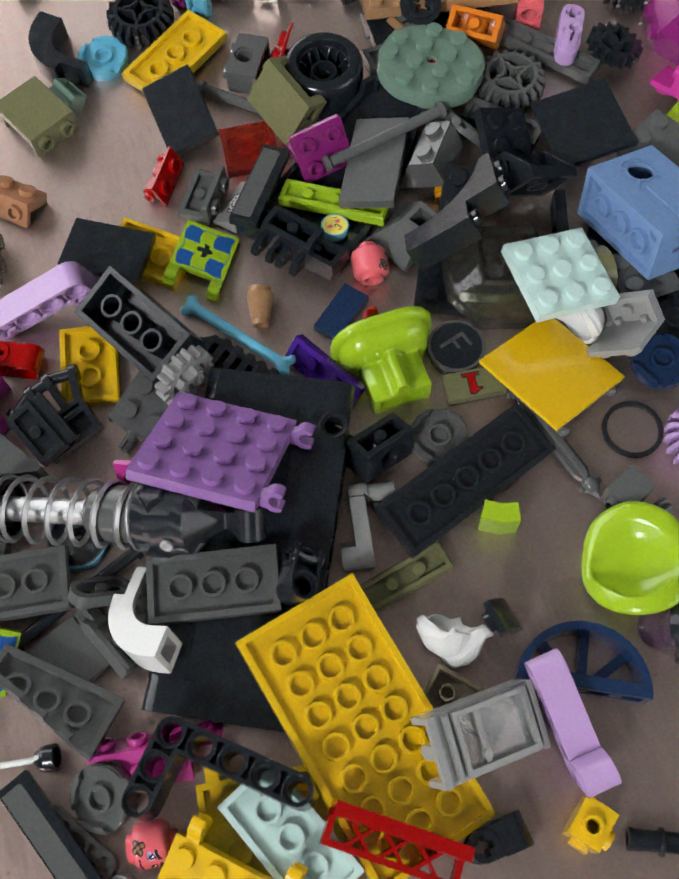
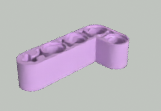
[0,261,97,341]
[525,648,622,798]

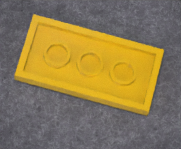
[122,10,228,92]

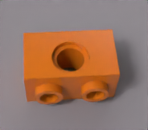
[446,4,506,50]

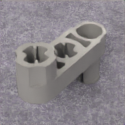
[340,480,395,571]

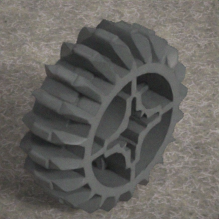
[476,49,546,113]

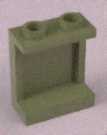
[247,55,327,146]
[0,76,79,157]

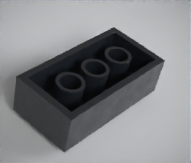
[74,266,205,383]

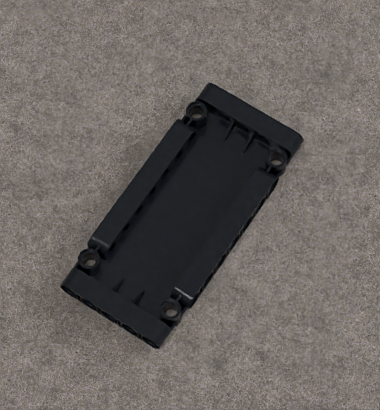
[141,368,355,733]

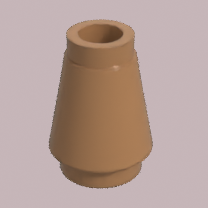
[246,284,274,329]

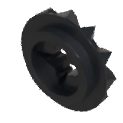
[399,0,442,25]

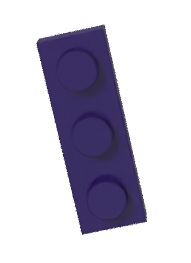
[285,334,367,410]

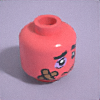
[351,241,389,286]
[125,818,178,871]

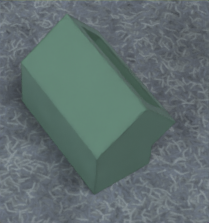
[49,78,87,116]

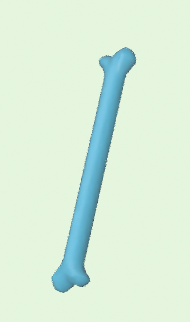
[180,295,296,376]

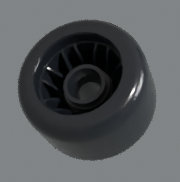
[285,32,363,122]

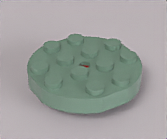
[377,23,485,109]

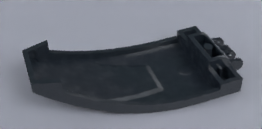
[238,73,424,280]

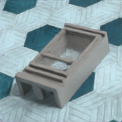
[410,679,551,791]

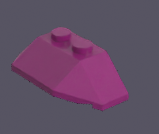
[643,0,679,66]

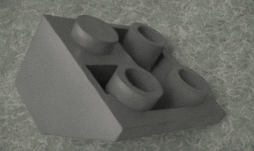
[366,201,437,272]

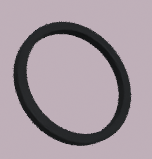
[602,401,664,458]

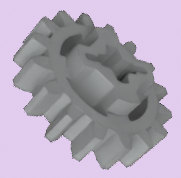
[154,345,214,405]

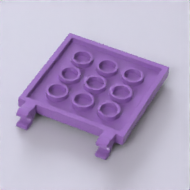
[126,392,316,513]

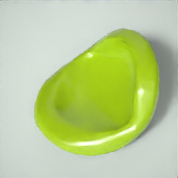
[581,501,679,615]

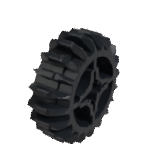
[106,0,175,50]

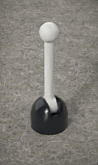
[0,743,62,773]

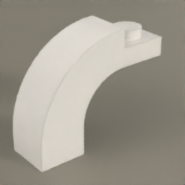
[108,567,183,674]

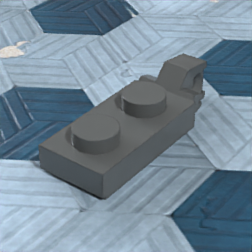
[73,608,144,680]

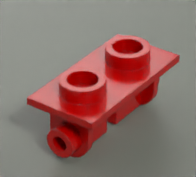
[143,146,185,207]

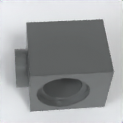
[600,464,656,509]

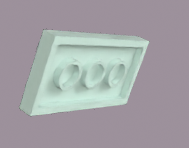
[217,758,365,879]

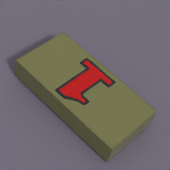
[441,367,507,406]

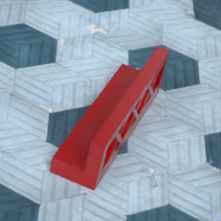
[319,799,476,879]

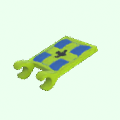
[163,219,240,302]

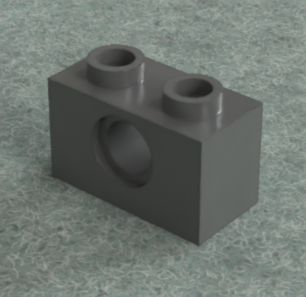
[223,33,270,94]

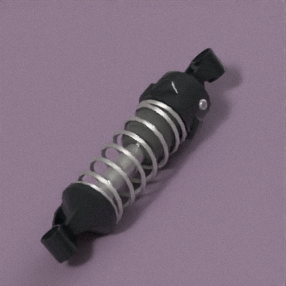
[0,473,267,559]

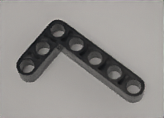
[121,716,319,822]

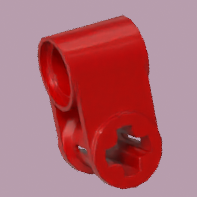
[0,341,45,380]

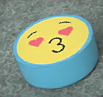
[321,214,349,242]

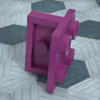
[286,114,350,183]

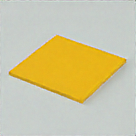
[479,318,625,431]

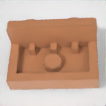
[0,175,47,228]

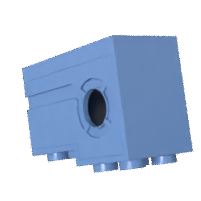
[577,145,679,280]

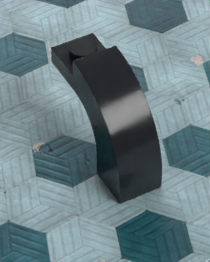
[28,11,93,88]

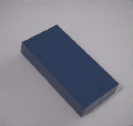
[314,283,369,340]

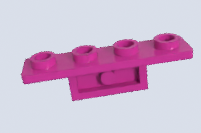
[86,721,224,783]

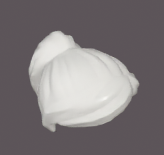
[555,307,605,344]
[416,613,494,669]

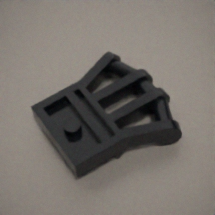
[6,363,105,464]

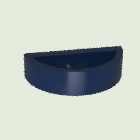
[512,621,654,704]

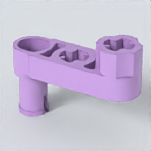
[553,4,585,66]

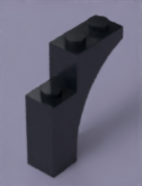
[404,152,511,272]

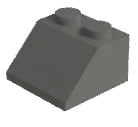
[399,120,463,189]

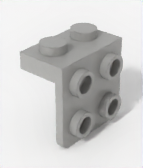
[587,289,665,358]

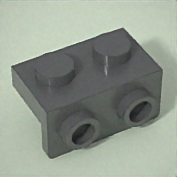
[178,165,230,225]

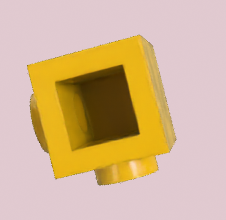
[561,795,620,855]

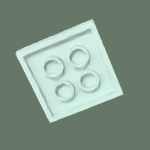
[501,228,620,323]

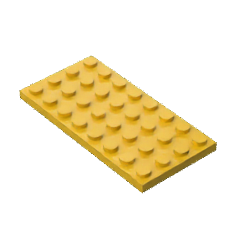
[235,573,497,879]

